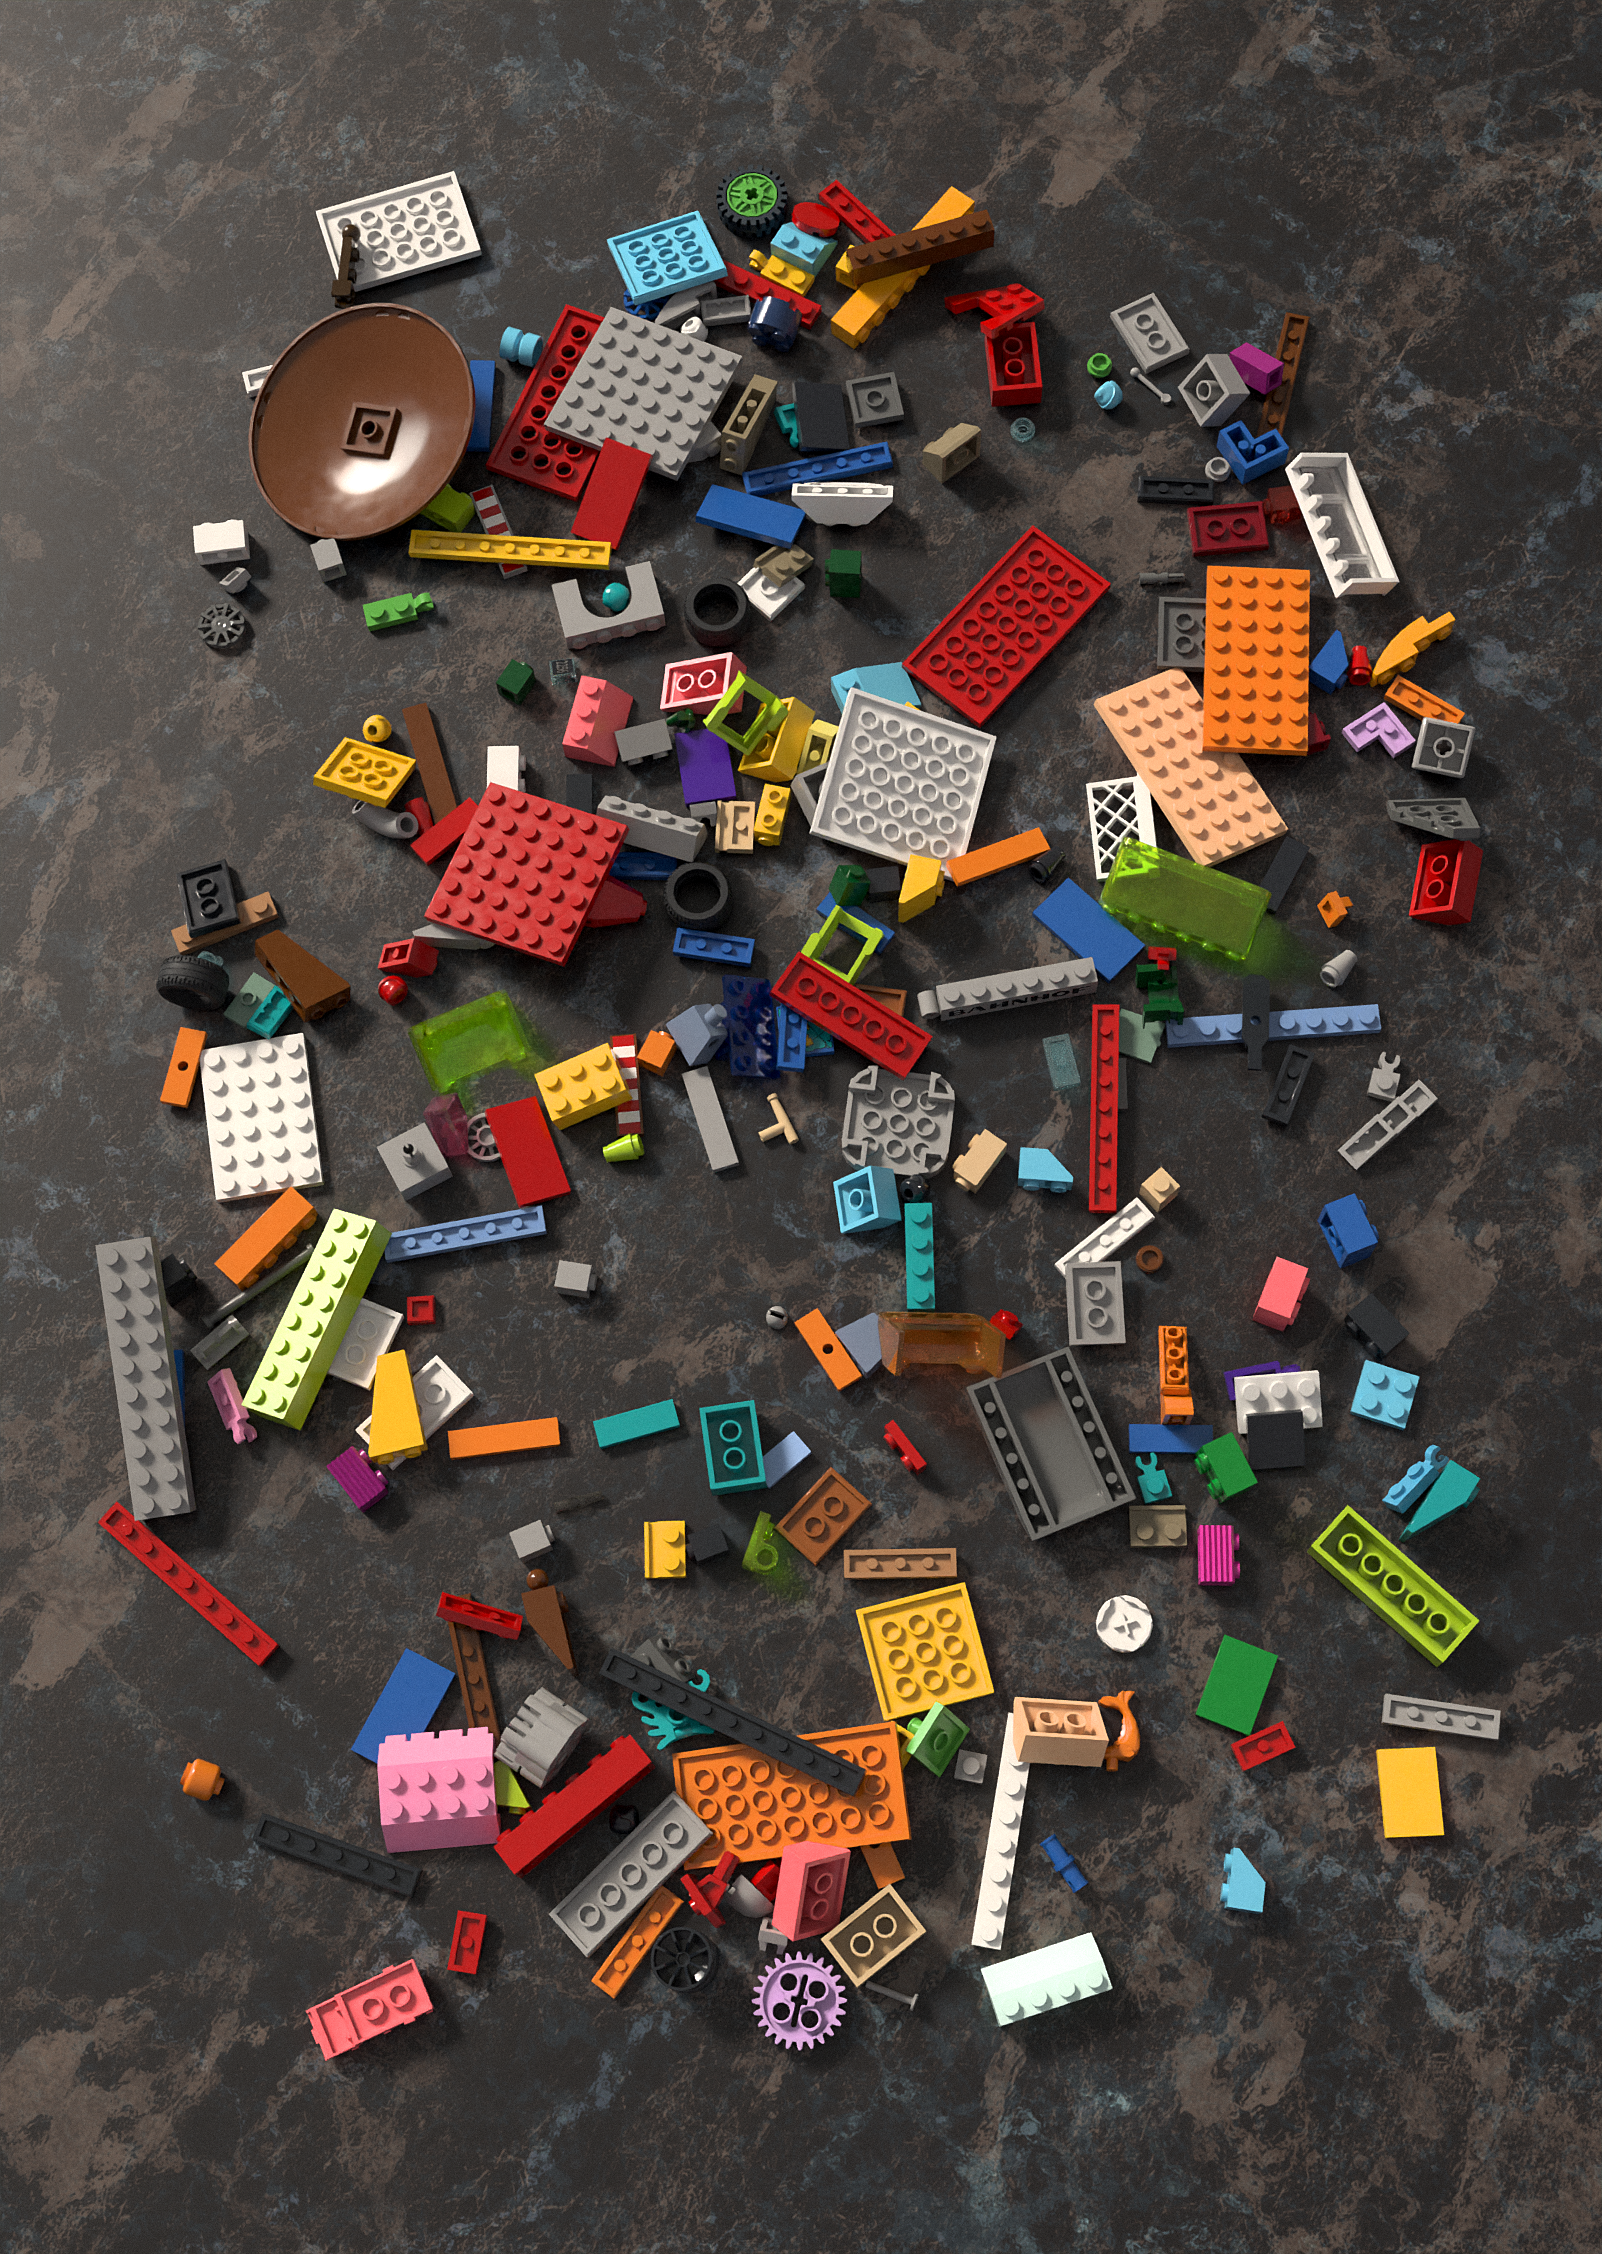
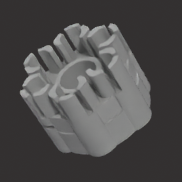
[494,1687,589,1789]

